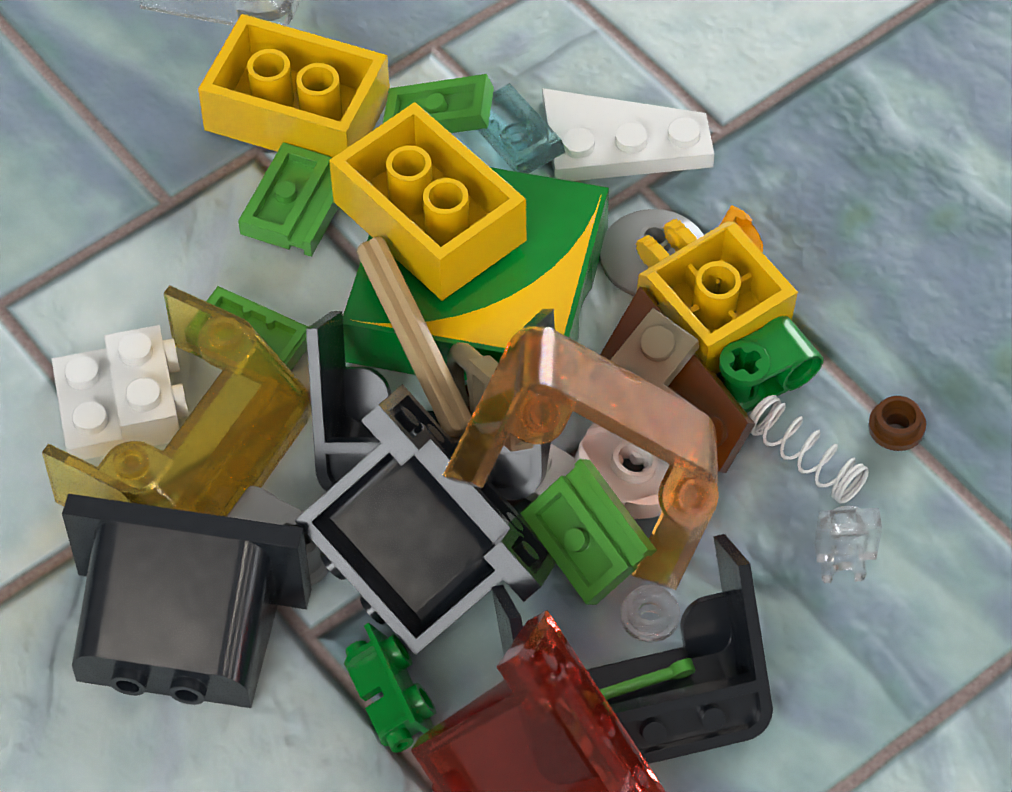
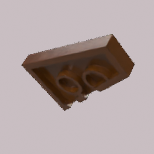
[583,286,755,473]

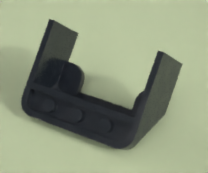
[306,309,558,500]
[491,534,773,784]

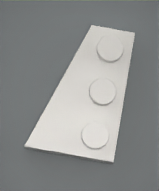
[542,88,714,181]

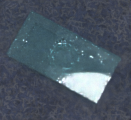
[478,83,565,174]

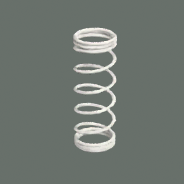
[749,395,869,504]

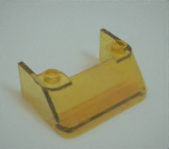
[42,285,311,517]

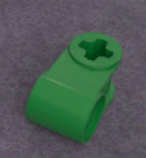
[718,316,824,413]

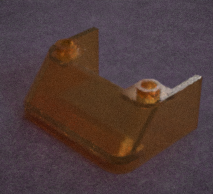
[443,326,719,590]

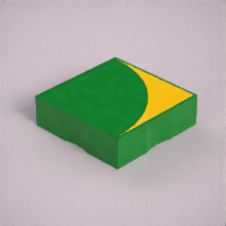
[343,167,609,402]

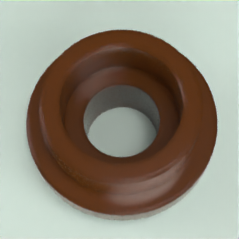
[868,396,926,451]

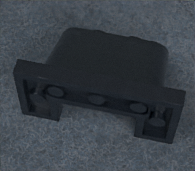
[294,384,556,655]
[62,494,312,708]

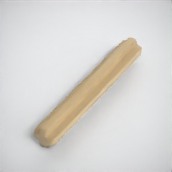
[357,237,474,437]

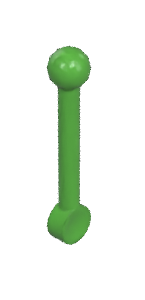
[573,658,696,711]

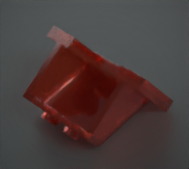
[411,610,666,792]

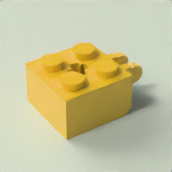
[636,218,798,374]

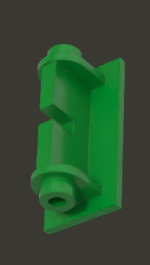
[344,622,440,753]

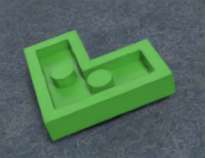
[383,74,494,133]

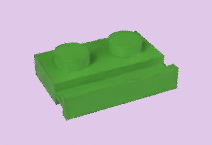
[238,142,339,257]
[520,458,657,605]

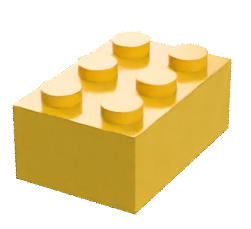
[198,14,390,158]
[329,102,527,301]

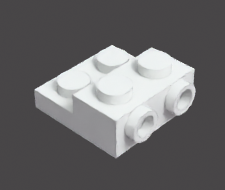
[51,325,189,462]

